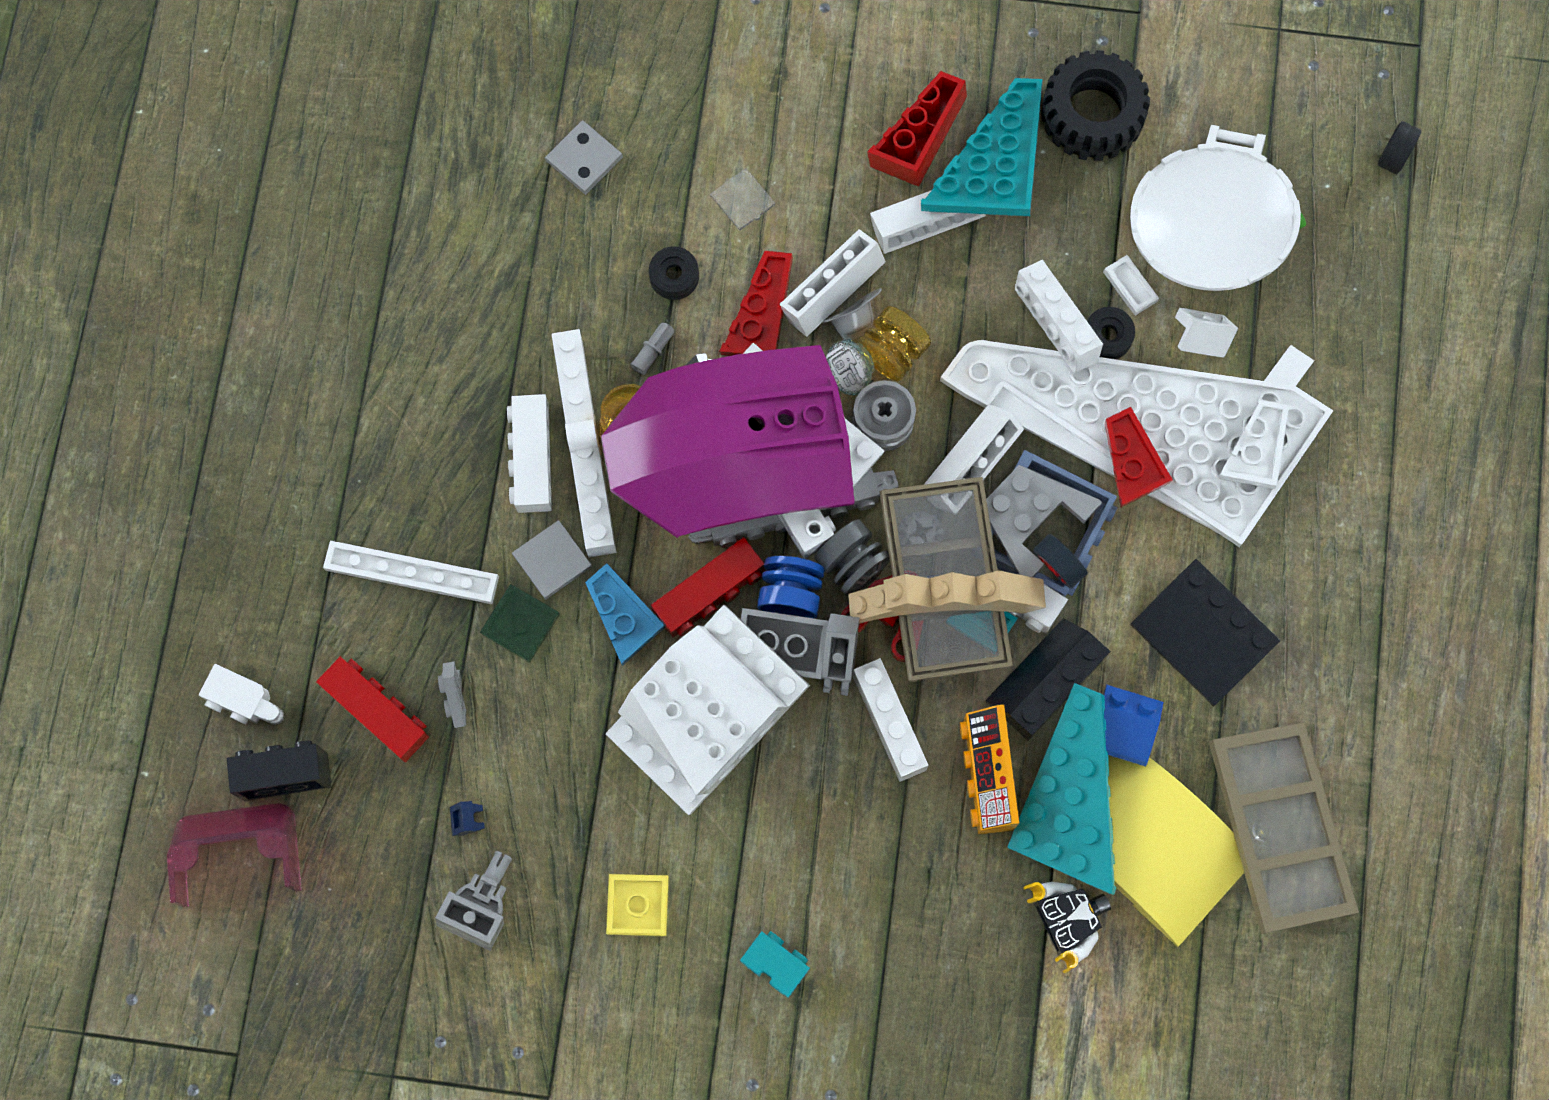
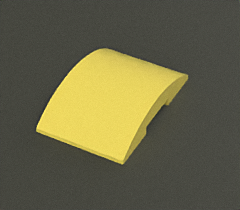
[1108,755,1244,947]

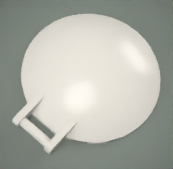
[1130,125,1301,291]

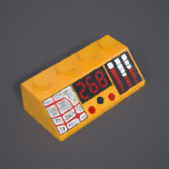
[960,705,1019,834]

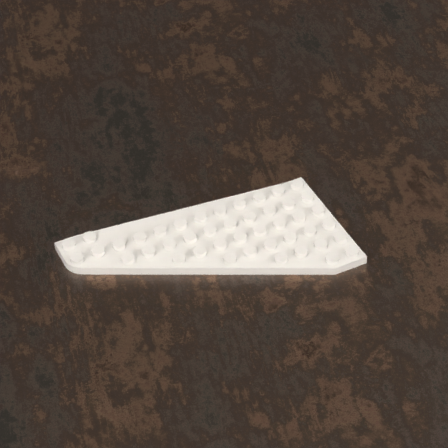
[940,340,1333,548]

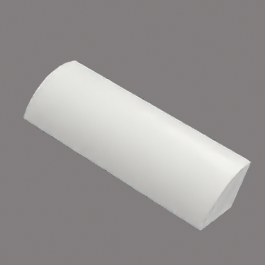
[870,191,986,254]

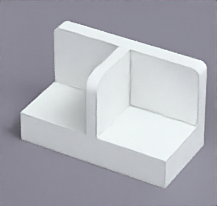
[1175,308,1238,357]

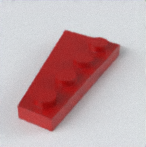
[719,251,793,356]

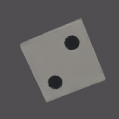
[545,120,623,195]

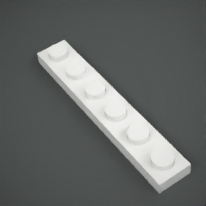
[323,541,499,604]

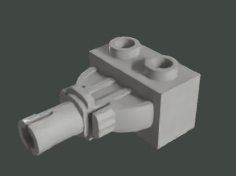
[435,851,512,951]

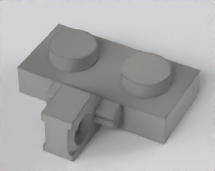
[438,662,466,728]

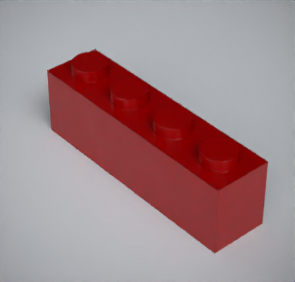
[651,537,765,638]
[316,656,429,763]

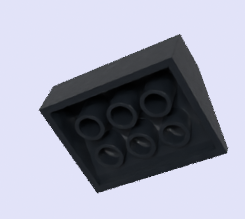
[1130,559,1281,707]

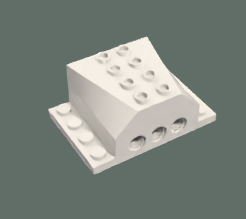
[606,605,810,815]

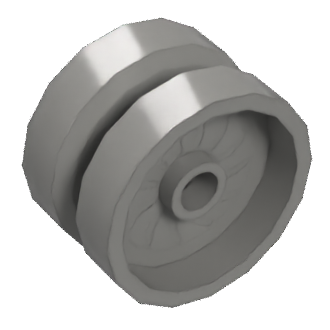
[852,380,916,452]

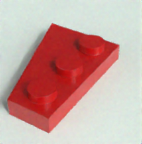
[1104,407,1173,508]

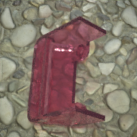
[167,803,301,907]

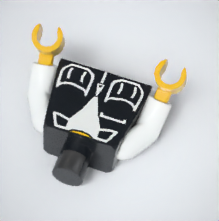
[1024,882,1111,973]

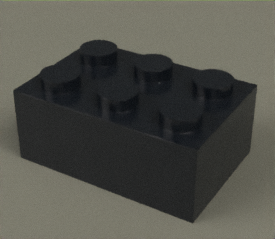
[226,741,332,801]

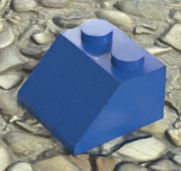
[1103,685,1164,767]

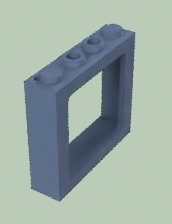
[970,450,1118,597]

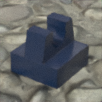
[450,801,485,836]

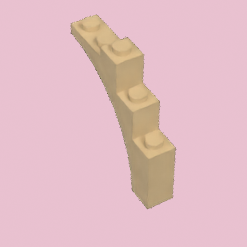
[849,570,1046,623]

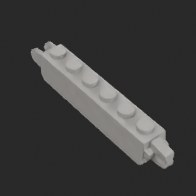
[688,468,898,548]

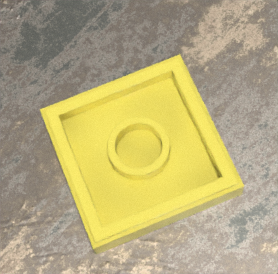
[606,874,669,936]

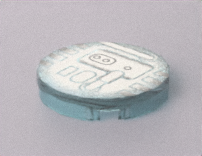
[826,339,875,396]

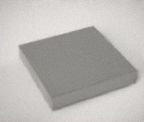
[512,520,592,600]

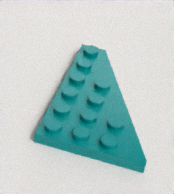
[921,78,1043,216]
[1007,683,1116,895]

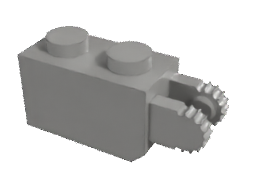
[821,614,860,696]

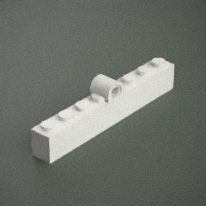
[552,329,617,558]

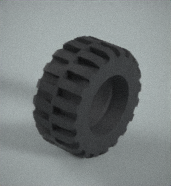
[1041,50,1150,161]

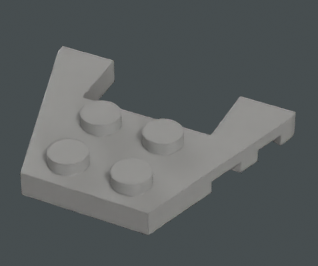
[986,465,1102,577]

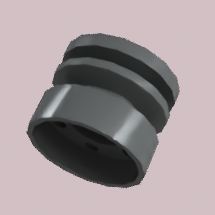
[814,519,890,596]

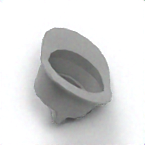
[824,288,882,342]

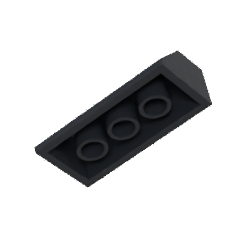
[985,618,1111,741]

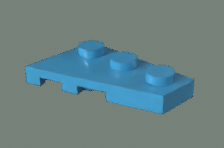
[585,563,665,666]

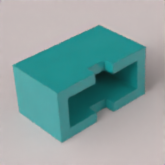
[740,931,810,999]

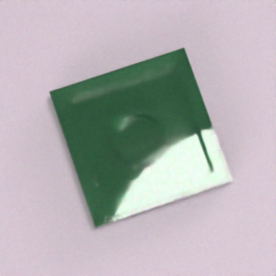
[480,584,560,663]

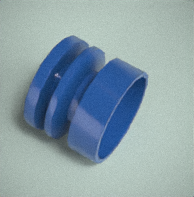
[757,556,825,619]

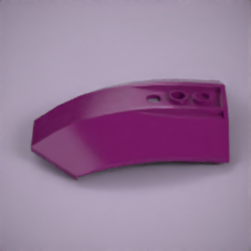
[601,345,855,538]

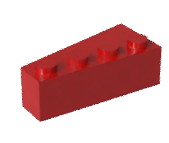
[867,71,967,187]

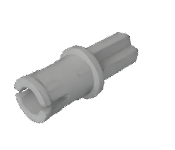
[630,323,674,375]

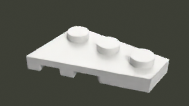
[1218,400,1289,489]

